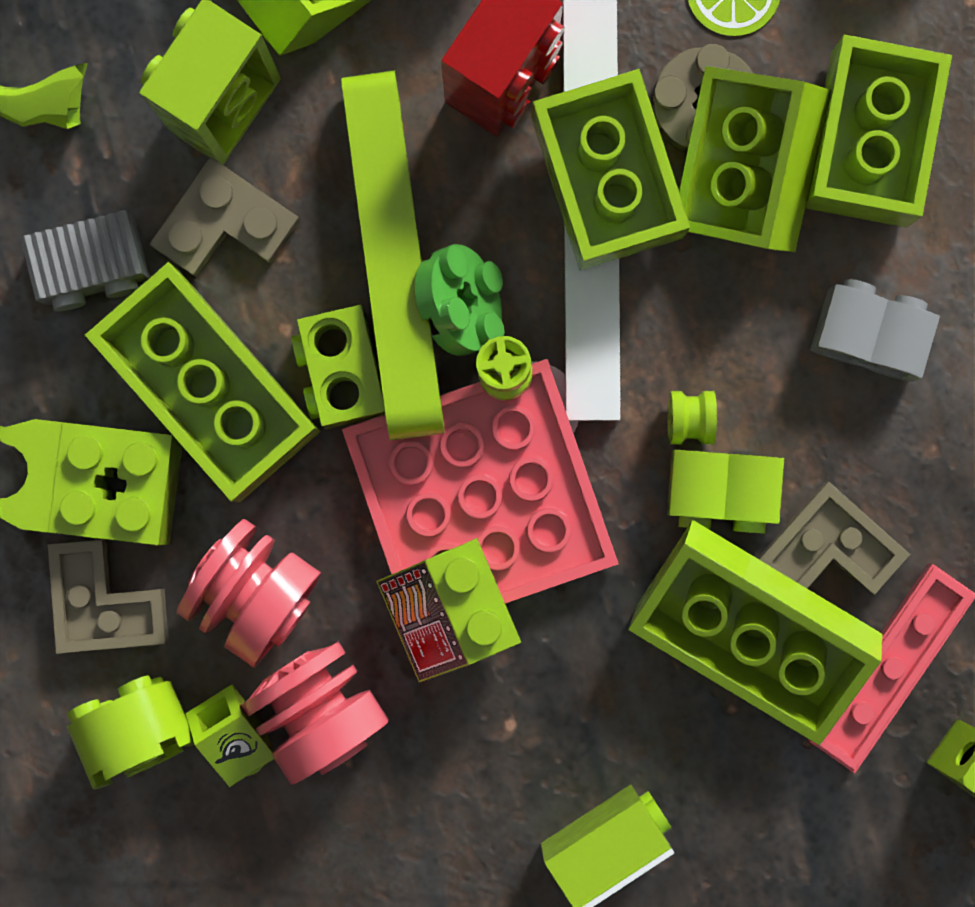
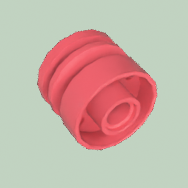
[176,519,322,668]
[240,641,389,785]

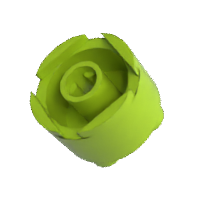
[67,675,194,790]

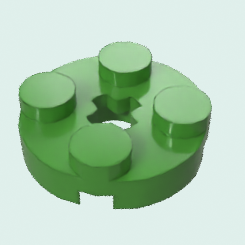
[415,244,505,356]

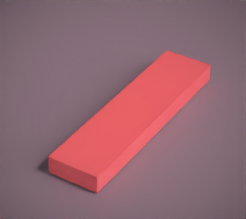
[807,564,975,774]

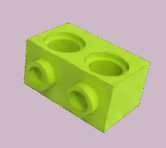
[291,305,385,429]

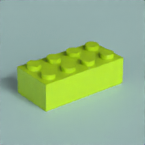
[85,262,321,503]
[628,520,882,746]

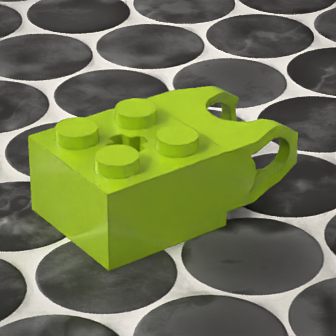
[0,419,182,545]

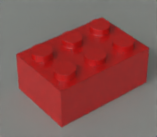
[441,0,565,137]

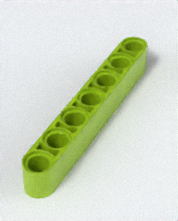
[341,70,445,441]

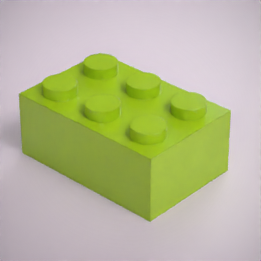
[139,0,281,165]
[805,34,952,228]
[531,69,691,271]

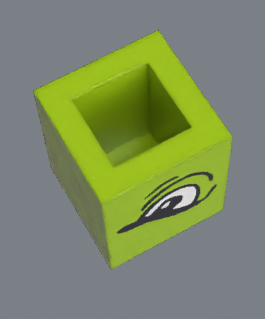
[185,684,274,787]

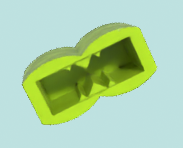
[667,450,784,534]

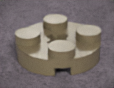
[653,44,753,153]

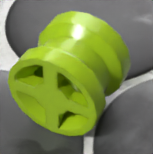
[476,336,533,400]
[667,391,717,445]

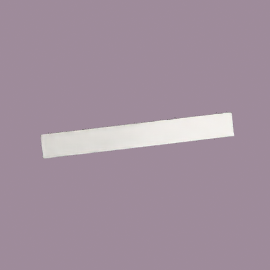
[563,0,620,421]

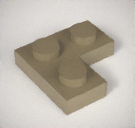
[149,157,301,278]
[757,482,911,595]
[48,540,169,654]

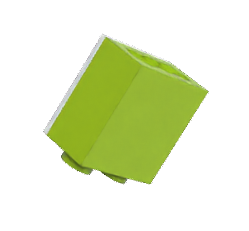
[541,784,674,907]

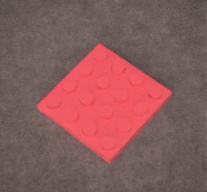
[342,359,619,603]

